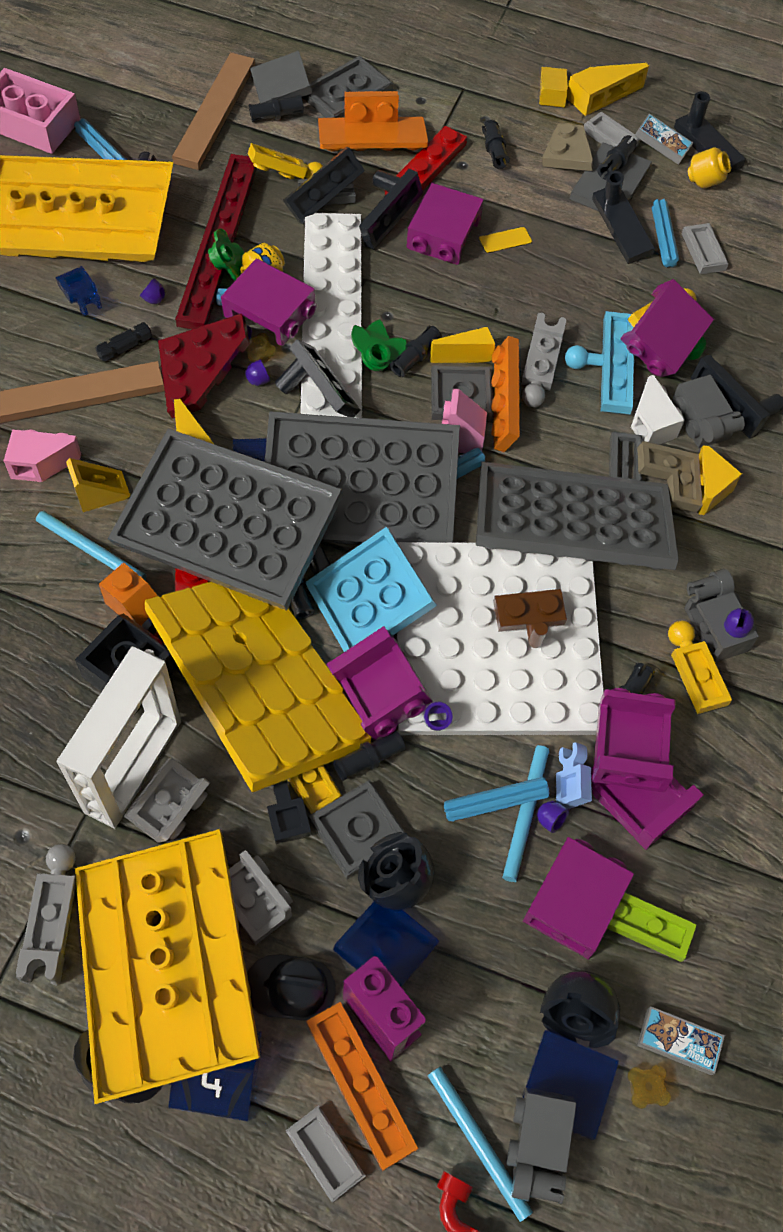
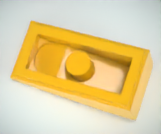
[539,67,568,107]
[430,327,495,363]
[288,765,342,814]

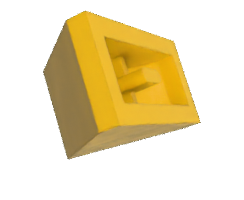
[698,445,742,515]
[66,458,130,512]

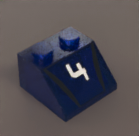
[168,1031,264,1122]

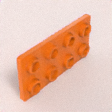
[318,91,428,151]

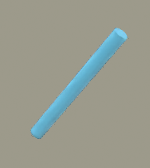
[36,511,147,580]
[502,745,549,882]
[428,1067,533,1222]

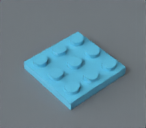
[306,527,437,652]

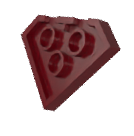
[158,313,250,419]

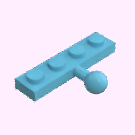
[565,311,634,414]

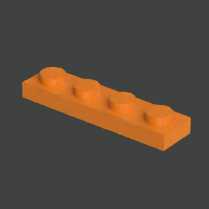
[491,336,520,452]
[306,1002,418,1172]

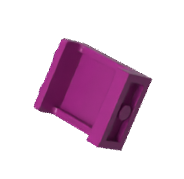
[407,183,484,265]
[221,258,317,346]
[620,279,714,377]
[327,626,433,740]
[593,688,676,793]
[591,767,704,850]
[522,837,634,960]
[343,956,426,1062]

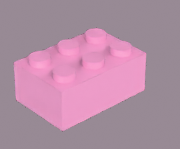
[0,68,80,154]

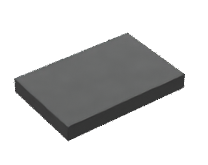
[302,56,393,118]
[570,142,652,211]

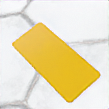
[479,227,532,253]

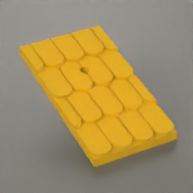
[0,155,174,262]
[145,582,371,793]
[75,829,261,1105]

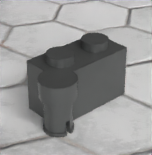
[672,375,745,449]
[684,569,759,663]
[507,1087,576,1204]

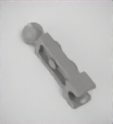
[521,313,566,407]
[16,844,76,986]

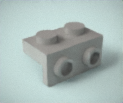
[124,757,210,843]
[229,850,293,945]

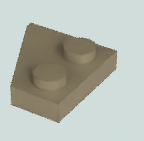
[542,123,593,171]

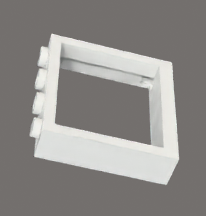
[56,646,181,829]

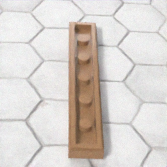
[172,52,255,170]
[0,361,164,423]

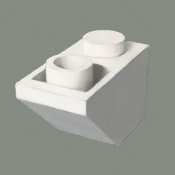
[631,375,684,445]

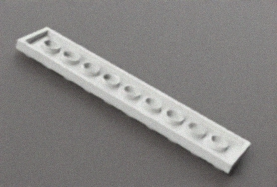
[301,213,362,418]

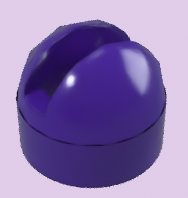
[140,278,165,304]
[245,359,270,386]
[724,608,754,638]
[423,702,453,731]
[537,801,569,833]

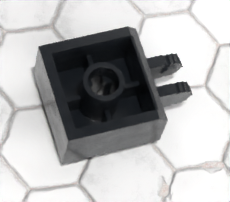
[75,613,179,715]

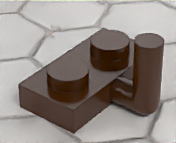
[493,589,567,648]

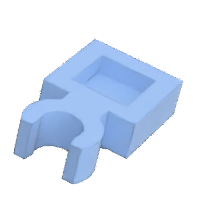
[556,742,592,809]

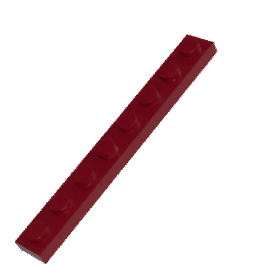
[175,154,257,329]

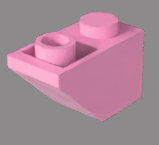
[442,388,487,453]
[4,430,81,482]

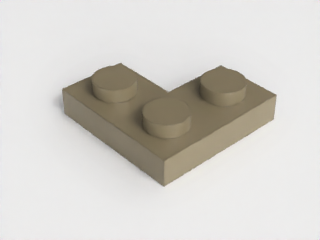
[637,441,703,512]

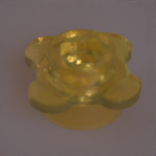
[246,333,276,363]
[627,1065,671,1109]

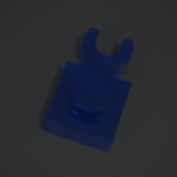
[56,266,102,316]

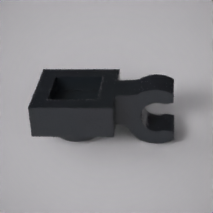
[267,779,311,844]

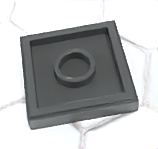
[250,51,312,103]
[431,365,493,421]
[309,780,405,879]

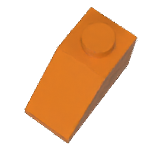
[99,562,159,637]

